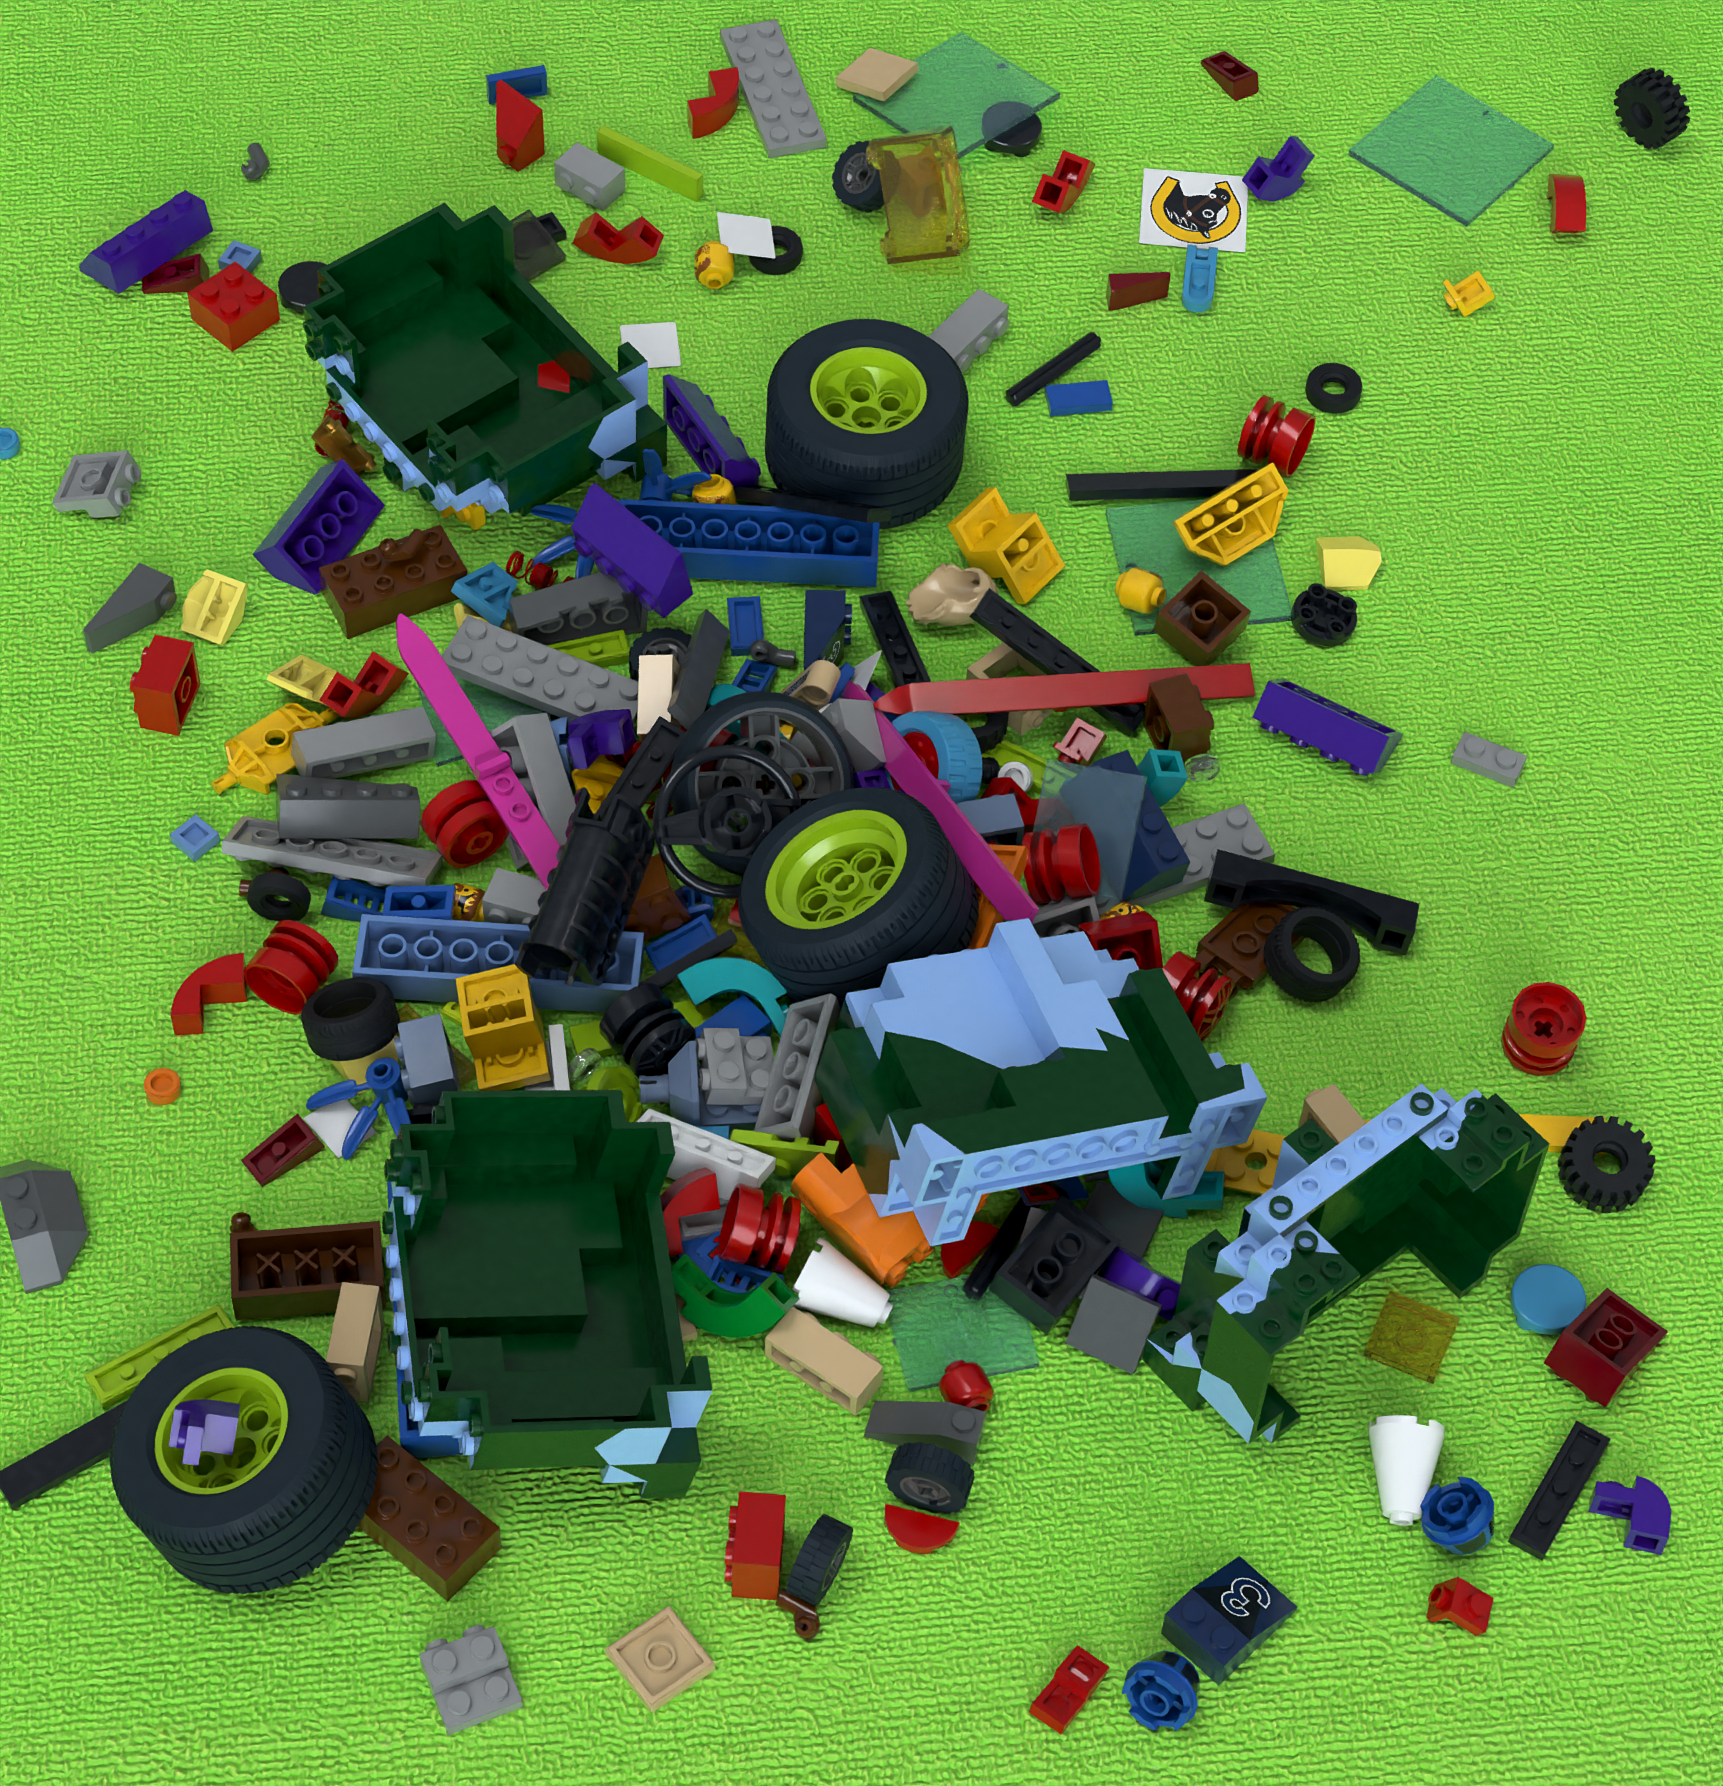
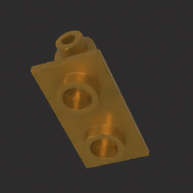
[311,415,376,477]

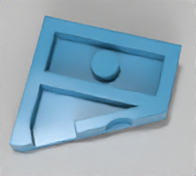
[451,562,518,628]

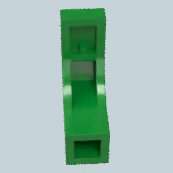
[671,1253,800,1338]

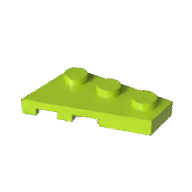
[730,1129,839,1176]

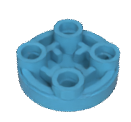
[1510,1264,1586,1335]

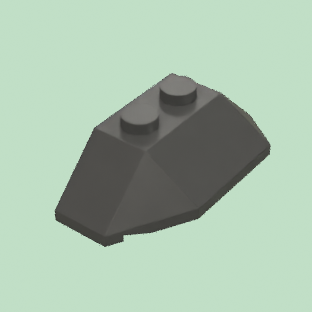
[0,1159,89,1294]

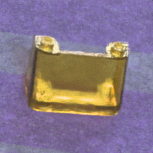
[866,126,970,264]

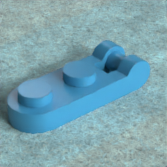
[1181,244,1218,313]

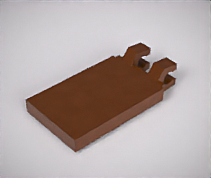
[1194,903,1306,1002]

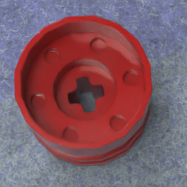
[1237,395,1316,477]
[1022,823,1101,904]
[243,920,338,1015]
[1162,951,1234,1042]
[1501,982,1587,1076]
[718,1183,801,1274]

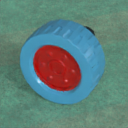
[879,711,1000,803]

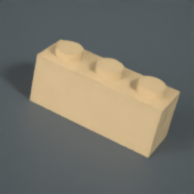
[765,1306,884,1416]

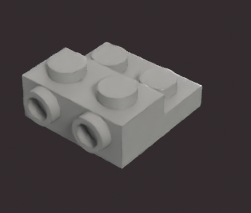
[52,450,141,518]
[695,1028,774,1105]
[419,1625,523,1735]

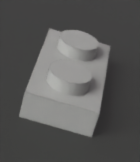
[1451,732,1527,787]

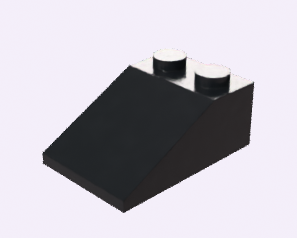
[989,1195,1121,1335]

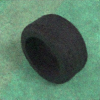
[1263,906,1360,1003]
[301,977,400,1061]

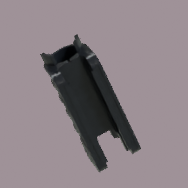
[515,787,654,986]

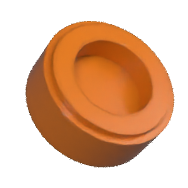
[144,1068,181,1105]

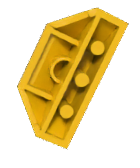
[1172,462,1289,567]

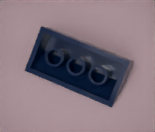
[1060,750,1190,902]

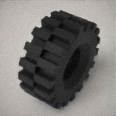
[1614,68,1690,149]
[1558,1116,1655,1213]

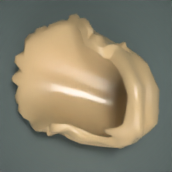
[906,563,998,626]

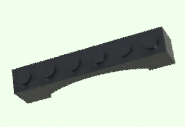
[1204,849,1420,956]

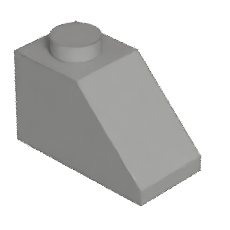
[821,698,887,772]

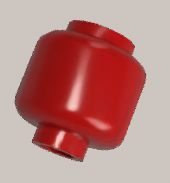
[939,1360,994,1412]

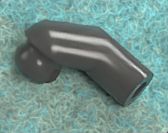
[241,143,270,180]
[750,639,796,668]

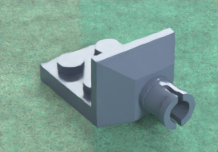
[639,1041,761,1131]

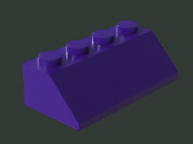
[79,190,213,294]
[663,374,761,487]
[252,459,385,595]
[571,483,693,618]
[1253,679,1403,776]

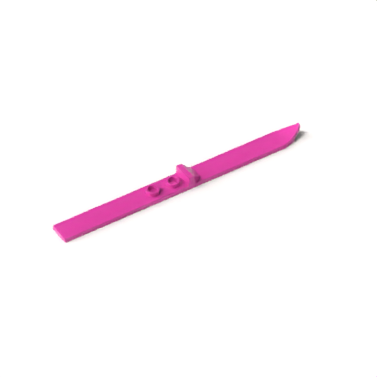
[396,613,560,891]
[843,681,1039,923]

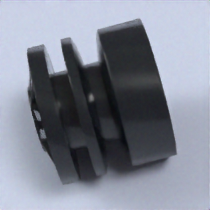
[599,983,696,1079]

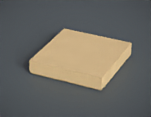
[836,48,919,101]
[605,1606,715,1713]

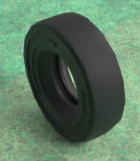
[749,226,803,275]
[1305,363,1362,414]
[247,873,311,921]

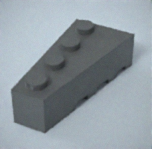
[509,571,648,645]
[276,773,420,838]

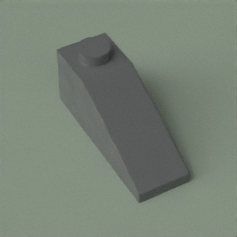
[83,563,177,653]
[864,1401,986,1466]

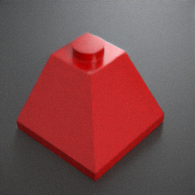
[496,80,545,172]

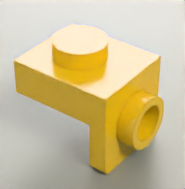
[1442,271,1496,317]

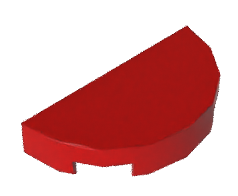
[940,1221,999,1282]
[884,1504,960,1554]

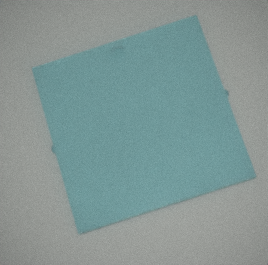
[853,32,1060,160]
[1348,75,1554,227]
[1105,499,1292,636]

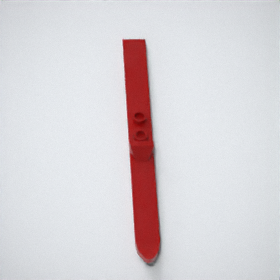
[873,663,1255,716]

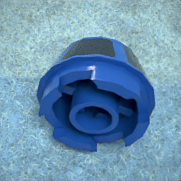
[1420,1477,1495,1555]
[1122,1651,1200,1731]

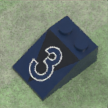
[804,590,852,671]
[1161,1556,1297,1686]

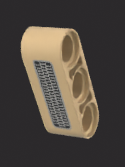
[779,660,841,731]

